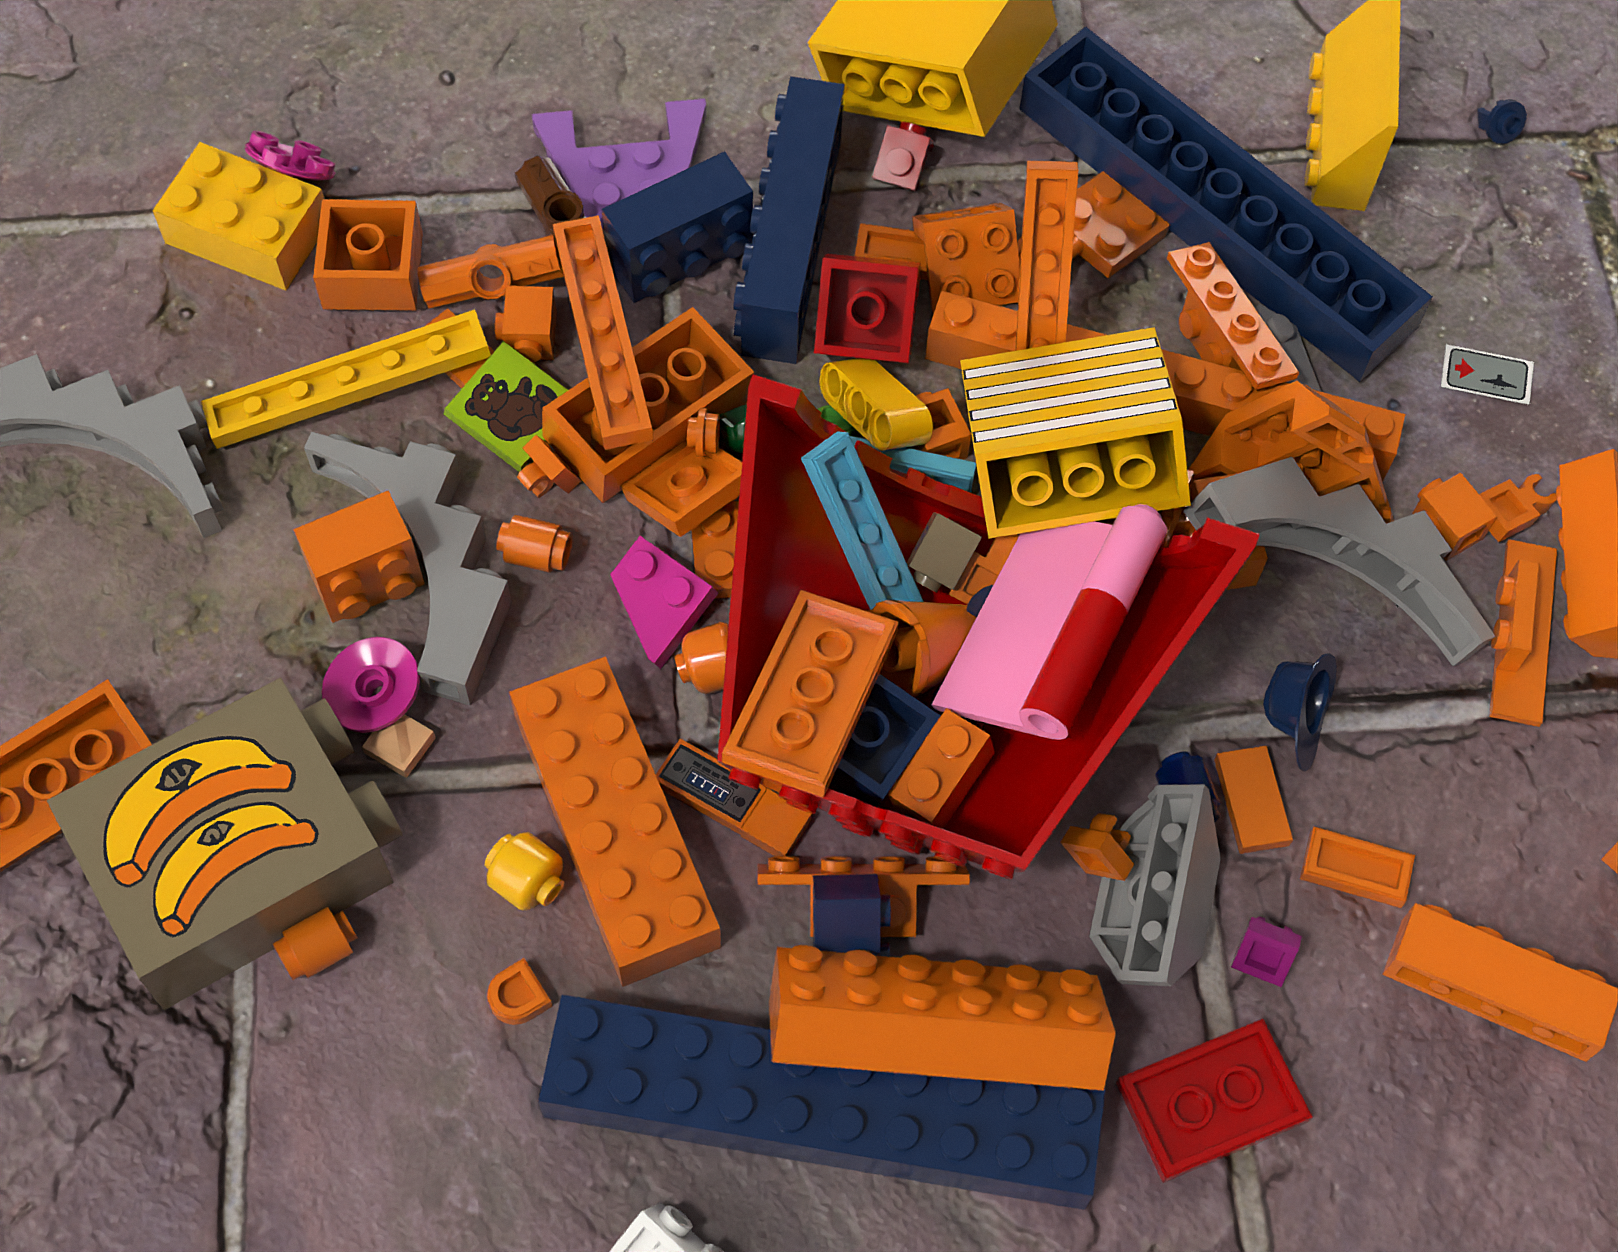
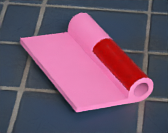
[932,504,1167,740]

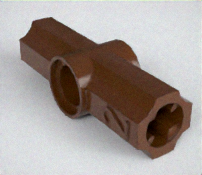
[515,155,613,269]

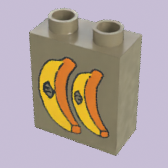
[46,677,403,1010]

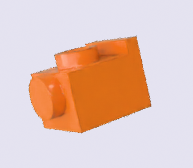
[913,388,971,460]

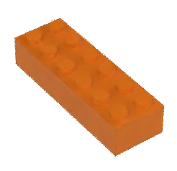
[509,656,721,987]
[769,945,1116,1090]

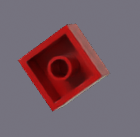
[814,254,921,363]

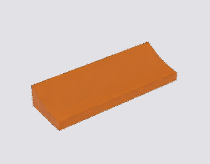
[0,679,152,872]

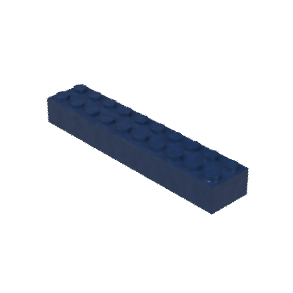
[1019,26,1433,382]
[538,994,1105,1210]

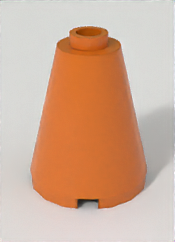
[866,600,976,698]

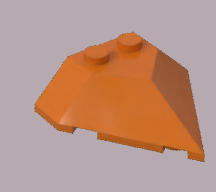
[1188,381,1394,524]

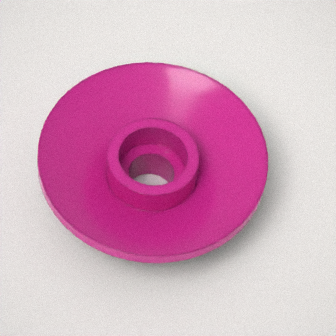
[322,637,420,733]

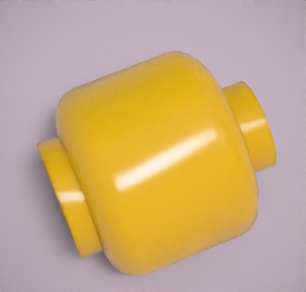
[484,832,564,911]

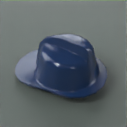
[1263,653,1337,772]

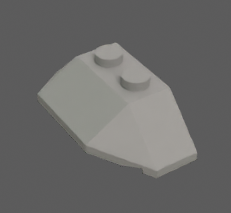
[1089,785,1220,986]

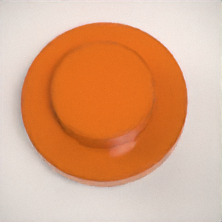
[687,408,720,457]

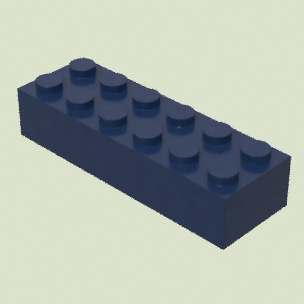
[733,76,845,364]

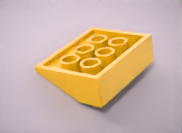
[1305,0,1401,211]

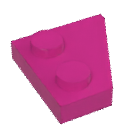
[610,536,718,669]

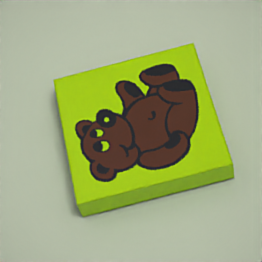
[443,341,568,472]

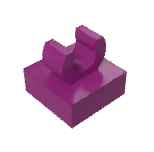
[1231,916,1302,987]

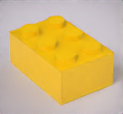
[152,142,324,291]

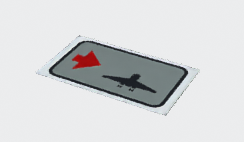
[1441,344,1534,405]

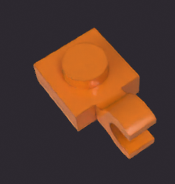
[949,534,1019,605]

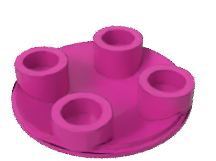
[244,131,335,181]

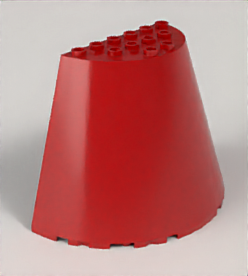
[717,374,1260,880]

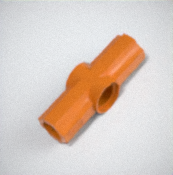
[417,235,564,308]

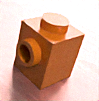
[495,286,557,362]
[1412,472,1497,561]

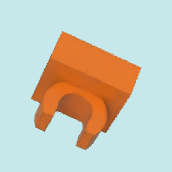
[517,435,582,498]
[1060,813,1134,881]

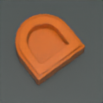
[487,958,553,1025]

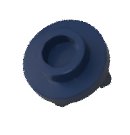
[1477,99,1527,144]

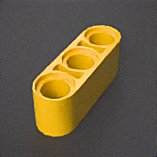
[819,358,933,451]

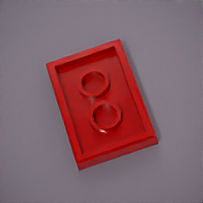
[1116,1019,1313,1183]

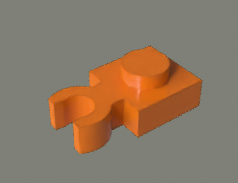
[1479,474,1557,543]

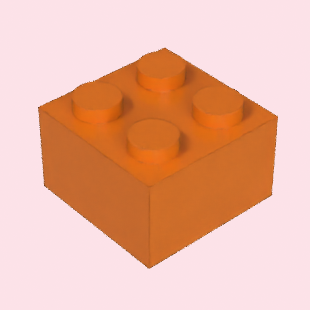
[313,199,423,311]
[293,490,424,623]

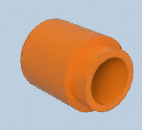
[496,515,573,573]
[272,906,358,981]

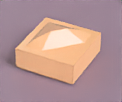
[362,714,436,778]

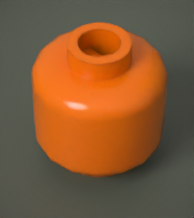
[675,622,729,695]

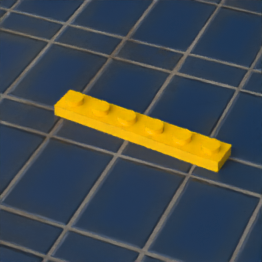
[201,309,491,449]

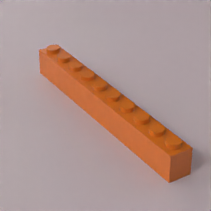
[925,291,1406,482]

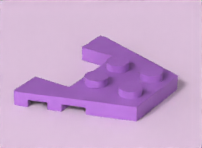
[532,99,706,229]

